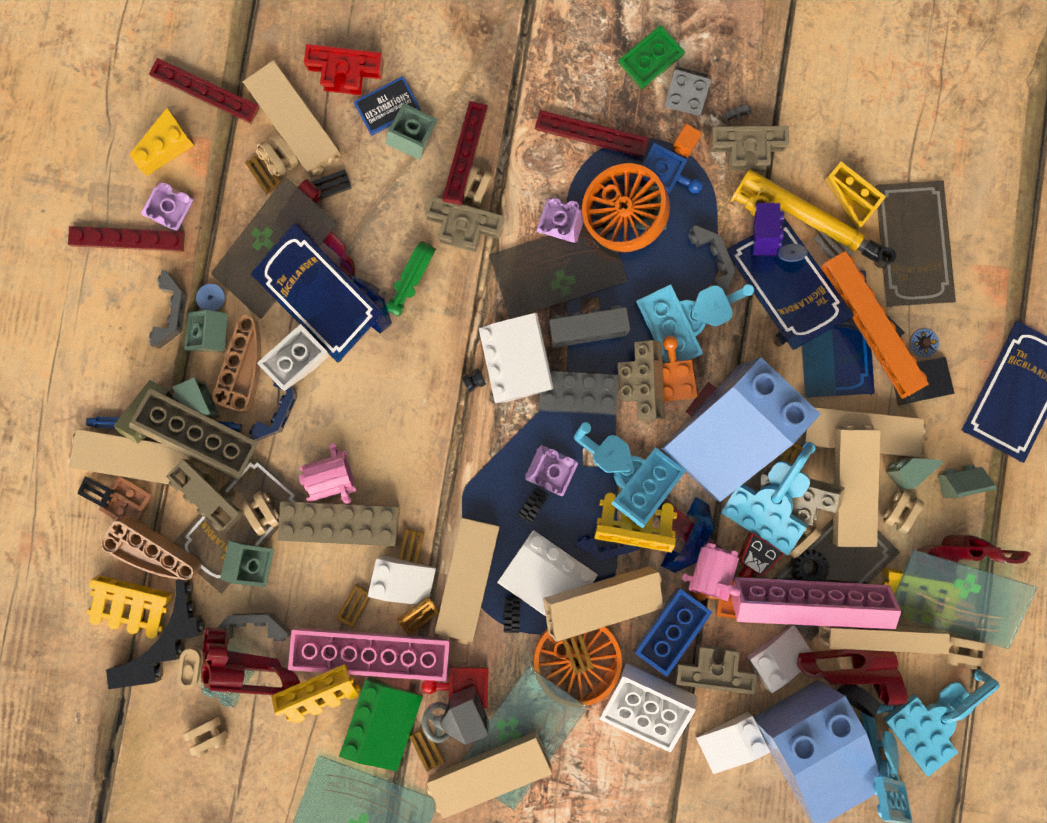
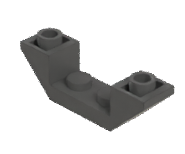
[688,225,736,295]
[149,270,187,349]
[217,613,291,641]

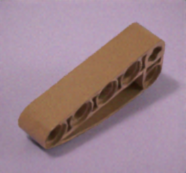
[212,315,261,412]
[101,515,201,580]

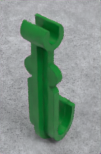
[385,241,436,317]

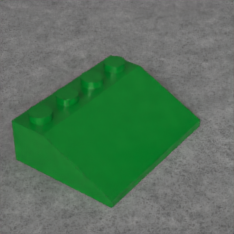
[339,676,423,772]

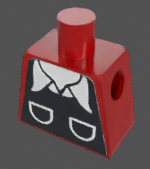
[738,532,784,578]

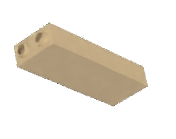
[242,60,341,177]
[801,407,926,458]
[833,425,880,547]
[68,429,194,485]
[435,518,500,644]
[543,566,664,642]
[818,625,952,654]
[426,731,553,819]

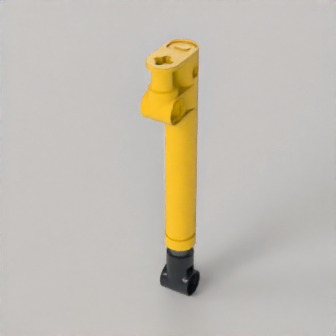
[730,169,896,268]

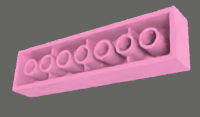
[731,577,901,630]
[288,627,451,681]

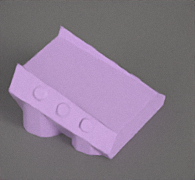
[141,181,194,231]
[537,198,584,243]
[525,445,578,496]

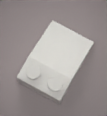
[257,324,329,391]
[368,554,436,604]
[745,625,812,693]
[696,712,770,774]

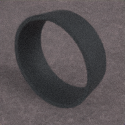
[837,684,881,718]

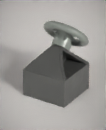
[422,685,489,745]

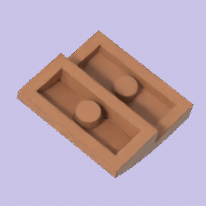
[98,476,153,521]

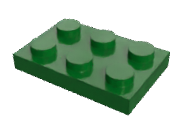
[618,25,685,90]

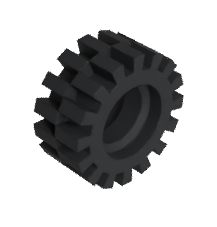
[517,486,549,524]
[791,550,830,582]
[504,597,521,633]

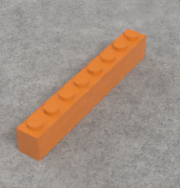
[821,251,929,399]

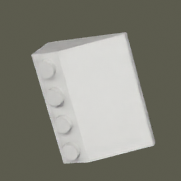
[479,313,554,403]
[497,530,598,616]
[600,663,697,752]

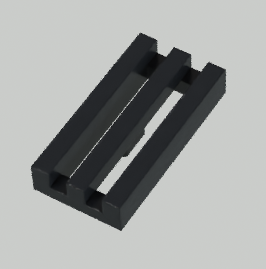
[311,169,352,200]
[77,476,115,508]

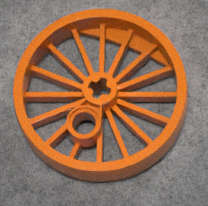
[582,163,670,252]
[533,626,622,707]

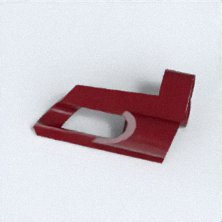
[914,535,1031,574]
[201,627,301,695]

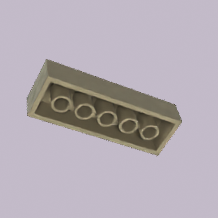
[129,388,258,480]
[278,501,400,546]

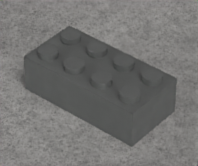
[548,305,630,348]
[539,371,618,415]

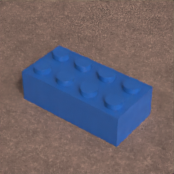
[633,587,712,677]

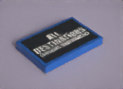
[354,76,421,136]

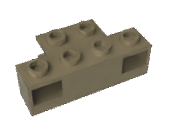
[709,126,789,171]
[425,196,504,252]
[618,340,665,420]
[166,459,244,531]
[759,467,845,526]
[673,644,757,694]

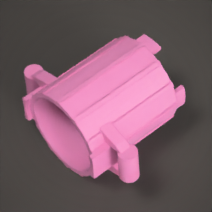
[299,443,357,504]
[682,543,740,602]

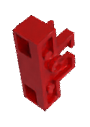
[304,44,384,96]

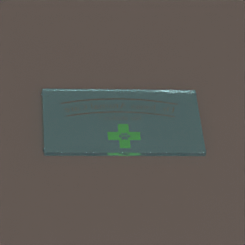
[894,550,1037,649]
[461,666,587,810]
[293,755,435,823]

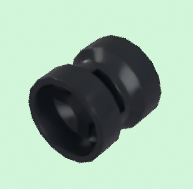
[461,368,486,393]

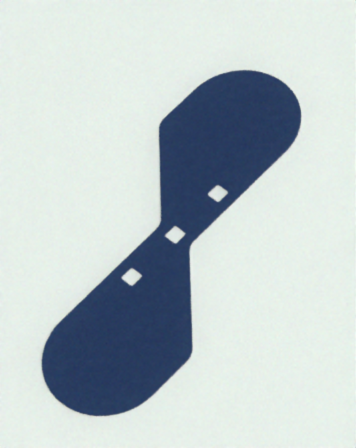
[462,138,718,635]

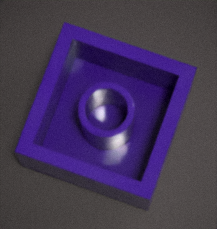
[753,203,784,256]

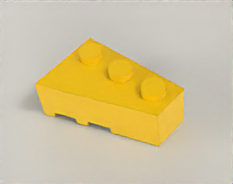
[129,108,194,176]
[825,162,886,230]

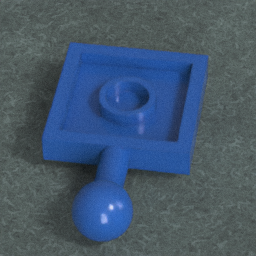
[636,143,703,194]

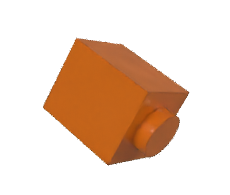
[672,124,702,158]

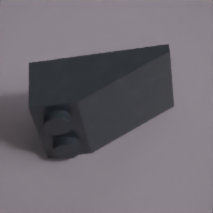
[893,357,955,406]

